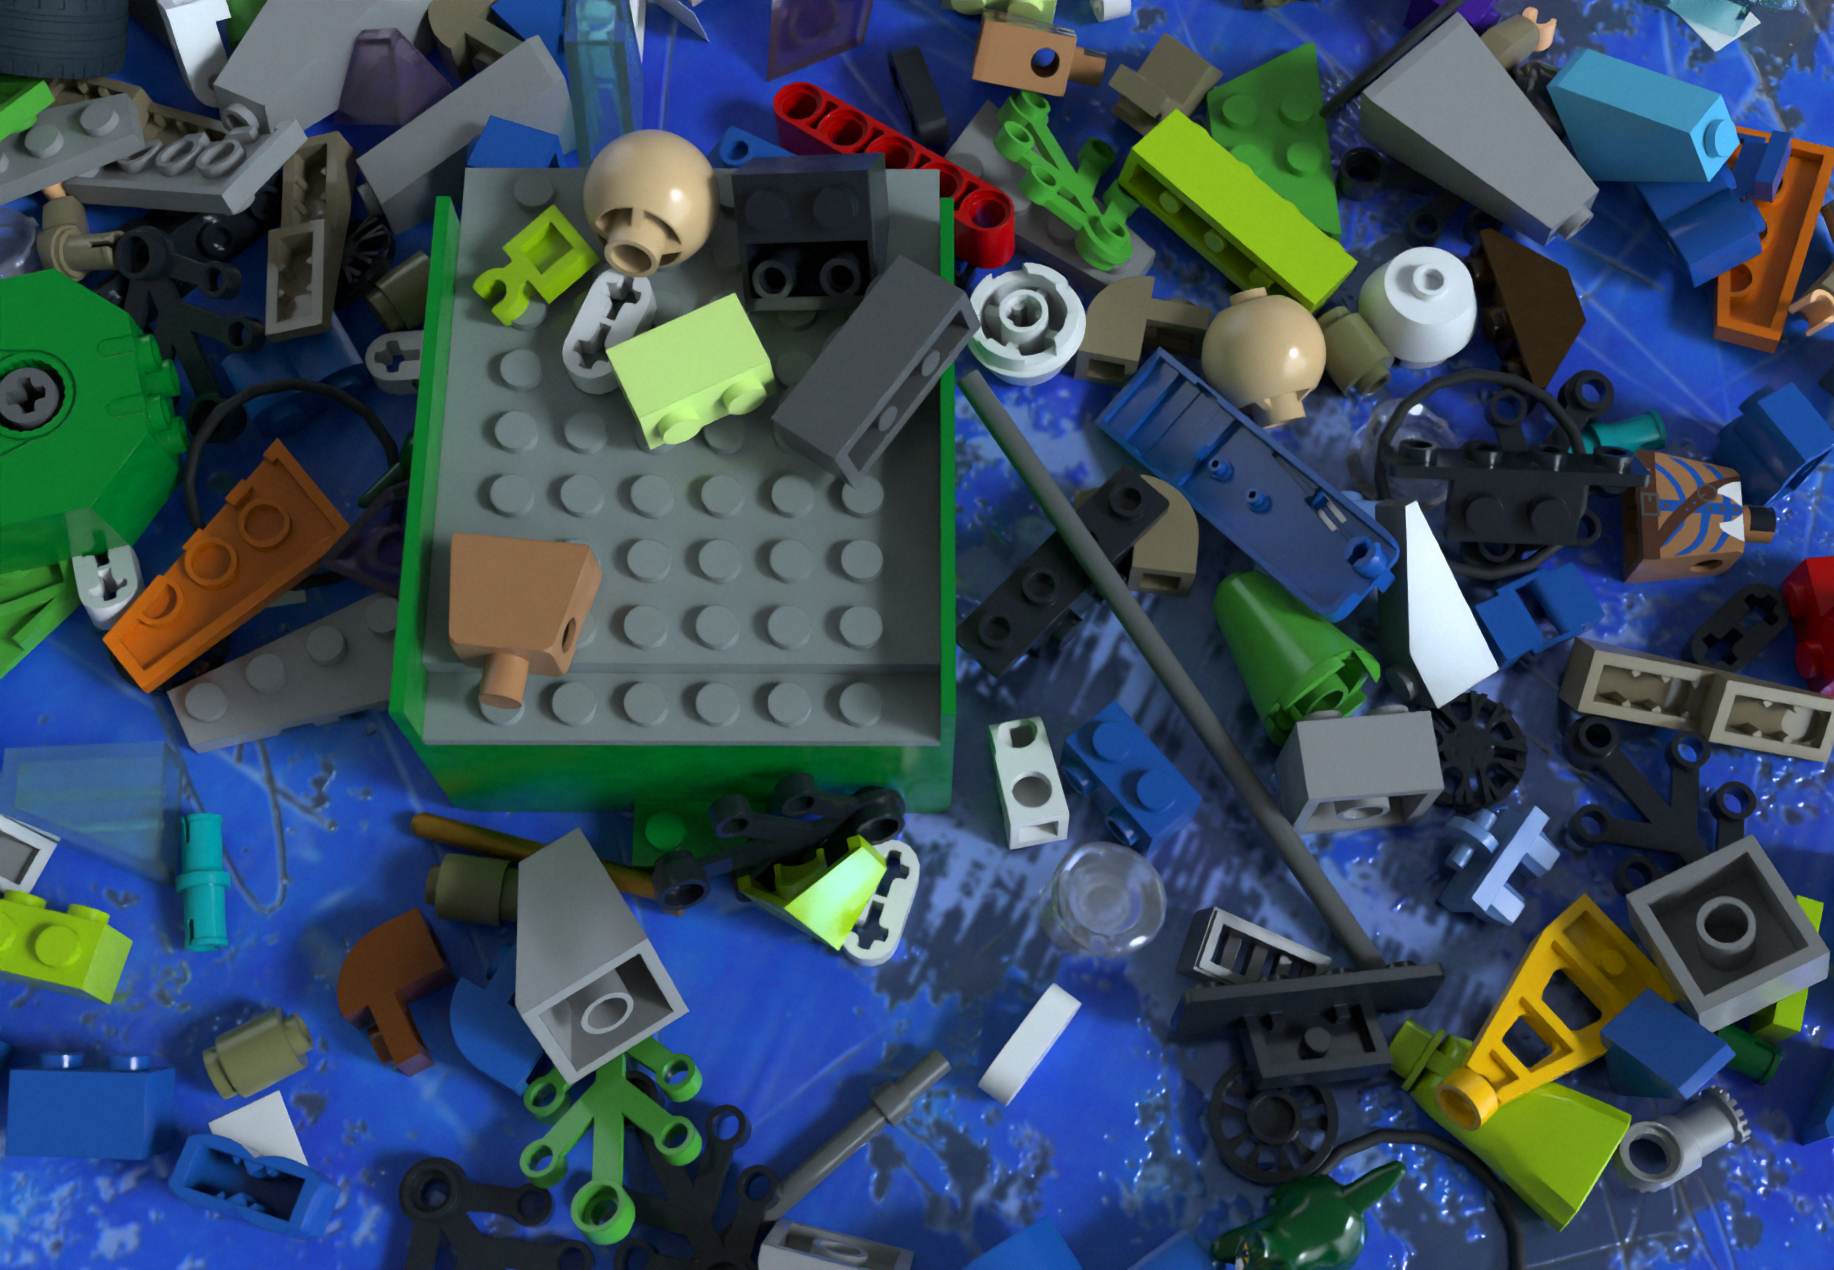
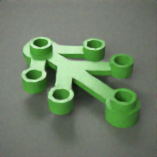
[993,89,1141,271]
[519,1036,702,1245]

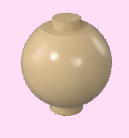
[583,129,720,277]
[1202,287,1326,430]

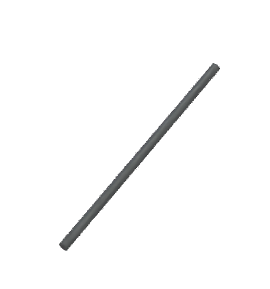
[957,369,1387,971]

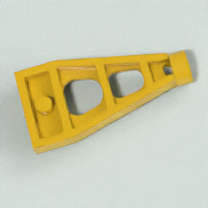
[1435,893,1677,1131]

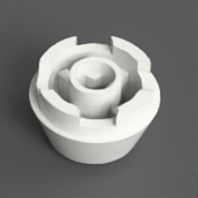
[1358,247,1478,369]
[967,263,1086,386]

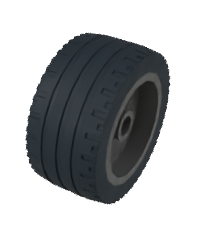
[0,0,129,79]

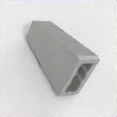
[356,34,582,236]

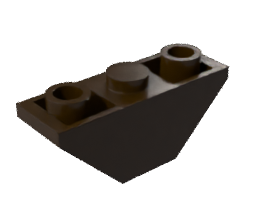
[1463,228,1586,415]

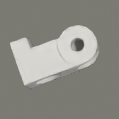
[156,0,231,108]
[987,715,1070,850]

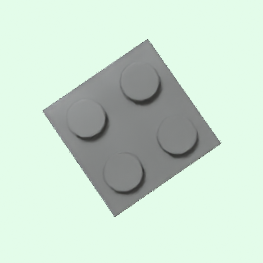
[1275,705,1444,835]
[1626,834,1830,1033]

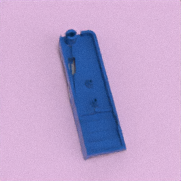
[1094,346,1400,623]

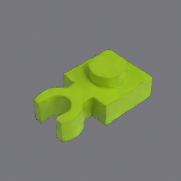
[472,204,601,326]

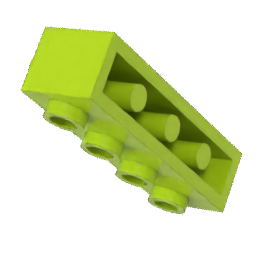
[1117,108,1358,316]
[0,889,133,1005]

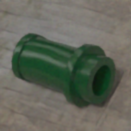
[1713,1024,1782,1086]

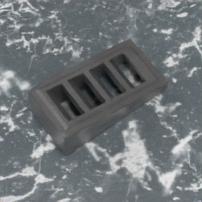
[1176,906,1332,986]

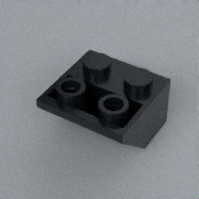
[731,152,890,312]

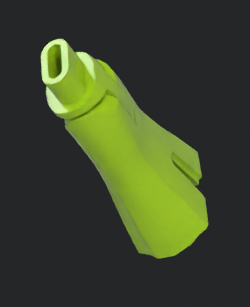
[1388,1017,1632,1232]

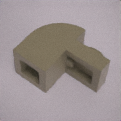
[428,0,523,83]
[1108,32,1224,137]
[1074,276,1211,388]
[1073,474,1199,597]

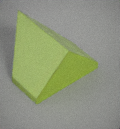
[737,834,887,951]

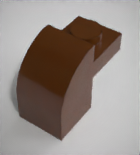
[337,907,457,1077]

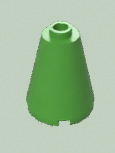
[1212,571,1381,747]

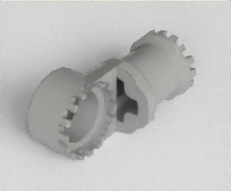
[1612,1084,1751,1193]

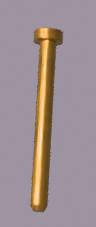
[410,812,686,917]

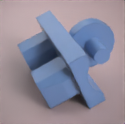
[1437,805,1560,926]

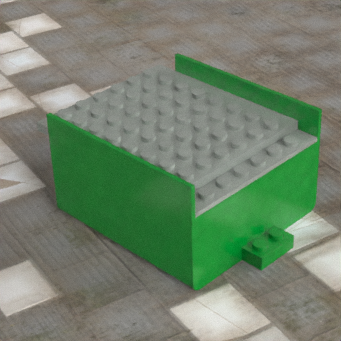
[388,168,956,876]

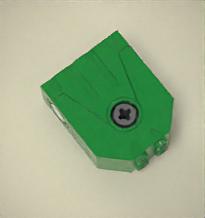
[0,268,190,574]

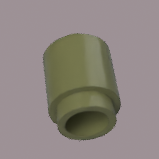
[363,250,431,333]
[1317,305,1395,398]
[425,853,518,927]
[202,1006,314,1100]

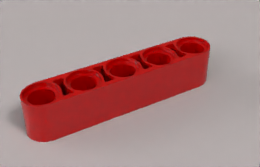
[773,82,1015,269]

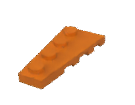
[1713,125,1834,354]
[102,438,359,694]

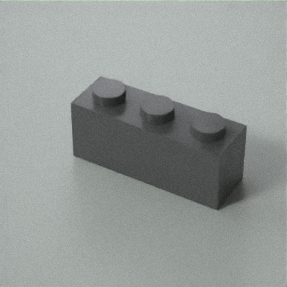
[770,254,981,489]

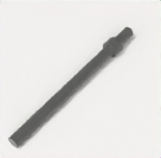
[688,1048,952,1263]

